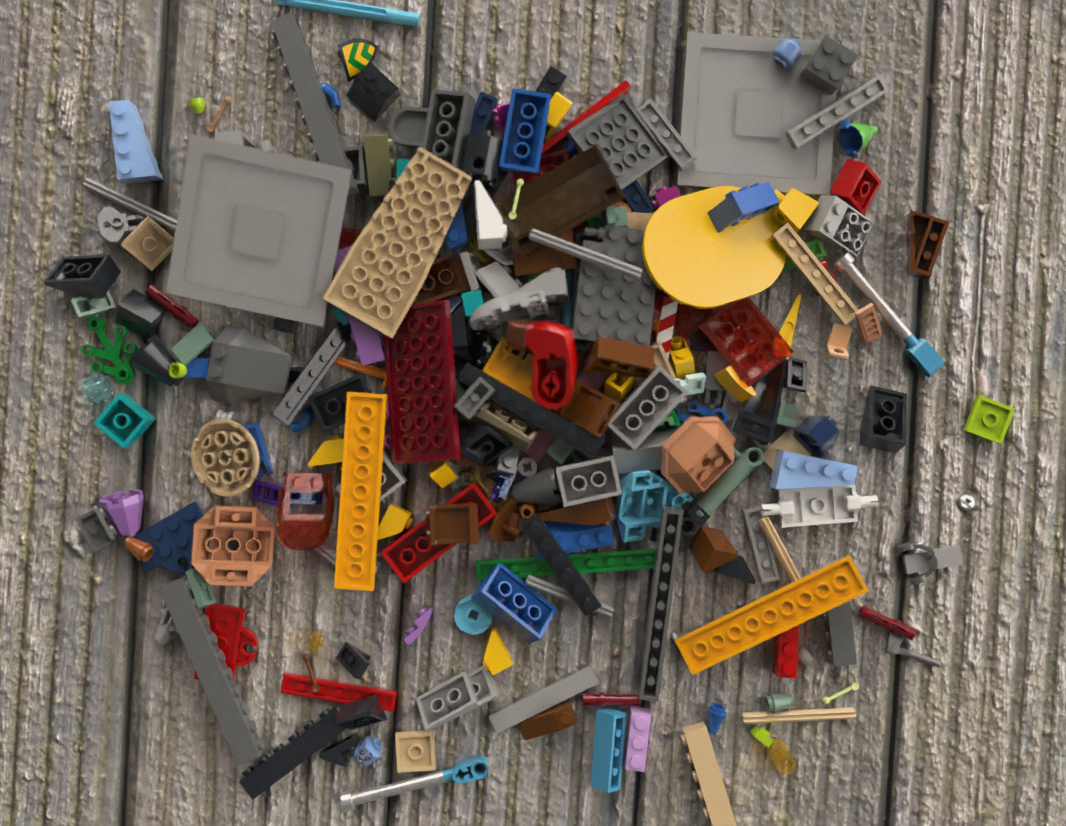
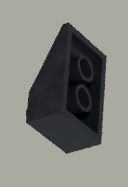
[43,254,121,299]
[860,385,907,453]

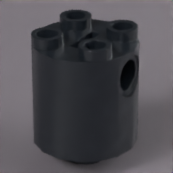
[460,129,503,187]

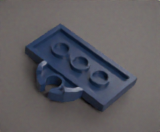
[133,501,204,573]

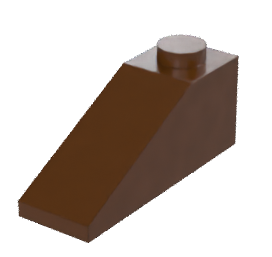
[518,699,578,740]

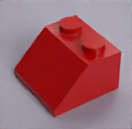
[829,159,882,215]

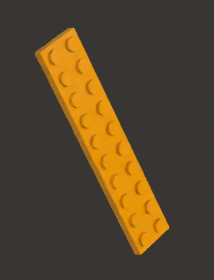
[334,392,387,591]
[675,555,869,675]

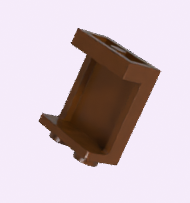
[557,379,619,438]
[426,503,479,546]

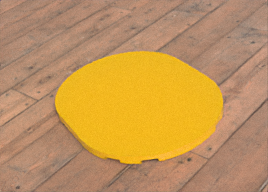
[642,186,786,309]

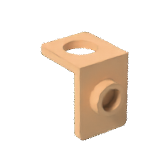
[826,323,853,359]

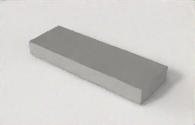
[902,545,963,574]

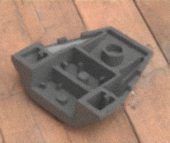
[206,325,292,404]

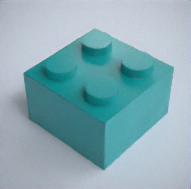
[94,393,156,448]

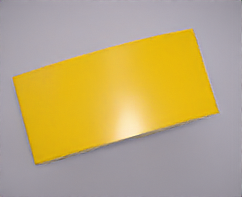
[714,365,756,402]

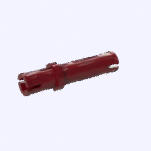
[146,284,199,329]
[858,605,916,640]
[582,692,640,708]

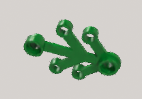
[81,316,138,384]

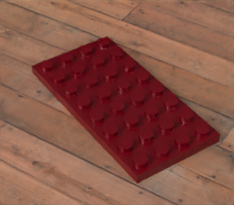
[384,300,461,464]

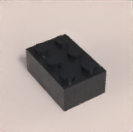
[308,373,373,432]

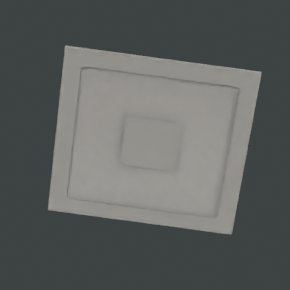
[677,32,840,195]
[166,134,352,327]

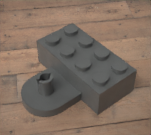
[389,89,476,170]

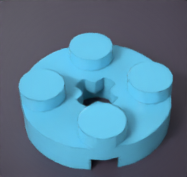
[454,595,493,635]

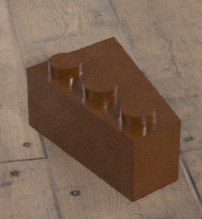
[907,210,950,280]
[584,336,654,378]

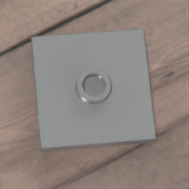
[460,251,487,293]

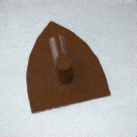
[487,498,523,542]

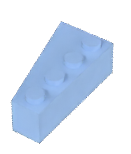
[109,100,163,184]
[769,449,858,489]

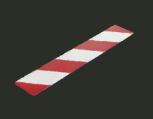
[656,297,678,358]

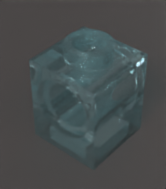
[82,373,114,403]

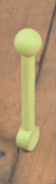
[509,178,524,219]
[822,682,859,704]

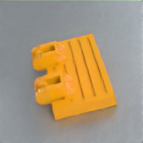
[483,337,550,410]

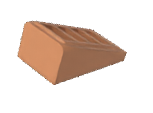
[855,303,882,344]

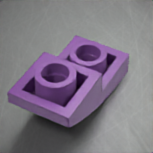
[404,606,433,645]

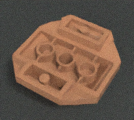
[661,417,736,495]
[191,506,275,586]

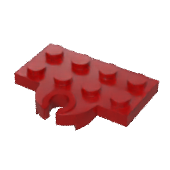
[194,603,259,681]

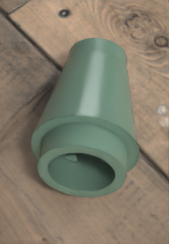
[764,694,794,713]

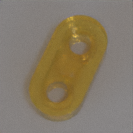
[472,466,505,500]
[765,737,797,774]

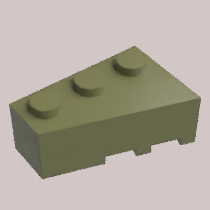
[363,132,396,196]

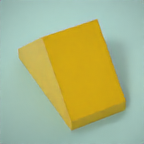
[428,460,458,489]

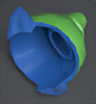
[839,118,878,159]

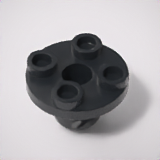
[468,330,499,367]

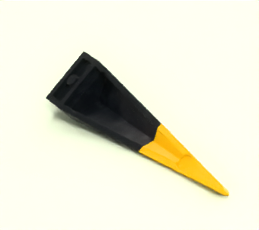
[732,294,801,444]

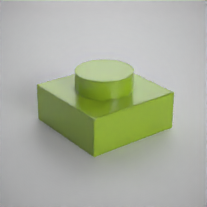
[750,725,773,748]

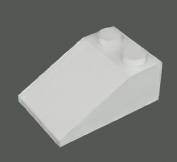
[474,180,507,250]

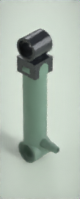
[681,447,764,536]

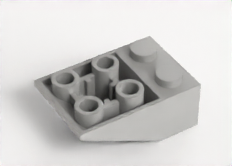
[804,195,874,257]

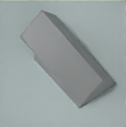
[611,428,679,474]
[416,666,500,732]

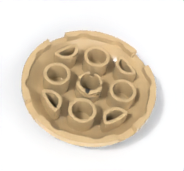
[191,419,260,497]

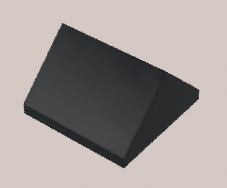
[115,289,167,340]
[460,423,513,467]
[335,695,387,730]

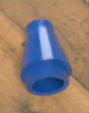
[707,703,727,734]

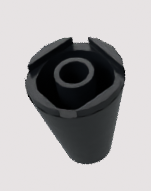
[128,334,185,387]

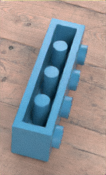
[590,707,627,793]

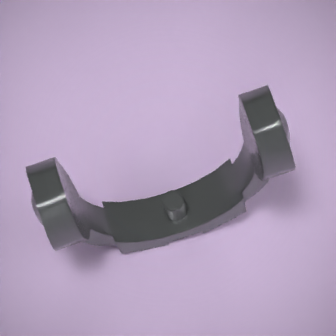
[897,542,938,585]

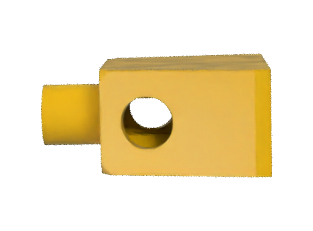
[771,188,819,233]

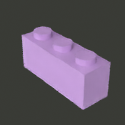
[623,706,651,772]

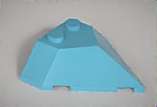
[615,470,694,542]

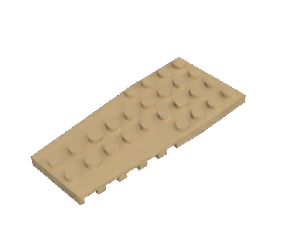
[323,147,472,338]

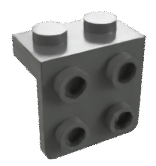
[75,505,117,553]

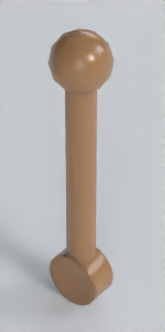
[206,97,232,133]

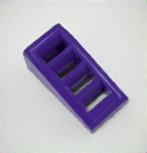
[252,480,296,507]

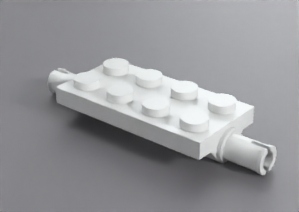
[761,483,878,528]

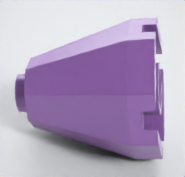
[99,489,144,538]

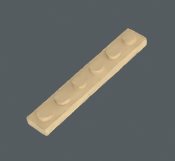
[771,223,858,325]

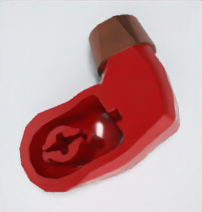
[506,319,578,409]

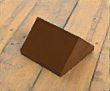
[688,526,739,573]

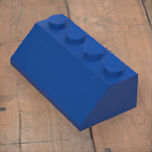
[499,88,551,174]
[536,520,614,559]
[471,562,557,644]

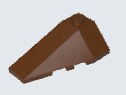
[535,496,616,527]

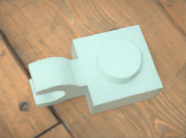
[674,372,706,395]

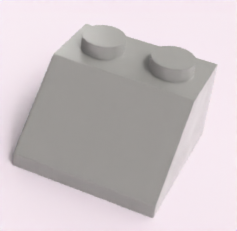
[475,261,524,298]

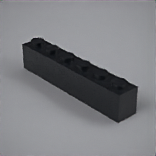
[239,706,346,800]

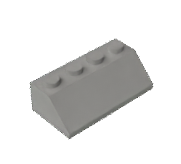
[608,365,688,450]

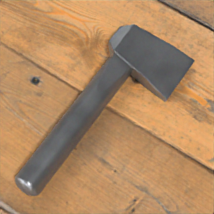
[886,630,941,667]

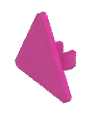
[492,103,510,140]

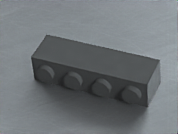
[821,601,857,667]

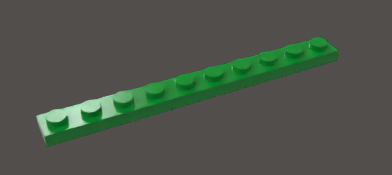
[476,548,656,581]

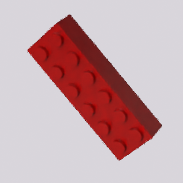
[380,481,498,583]

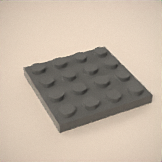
[565,94,670,190]

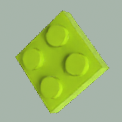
[963,395,1015,444]

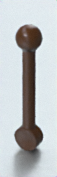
[302,653,320,692]

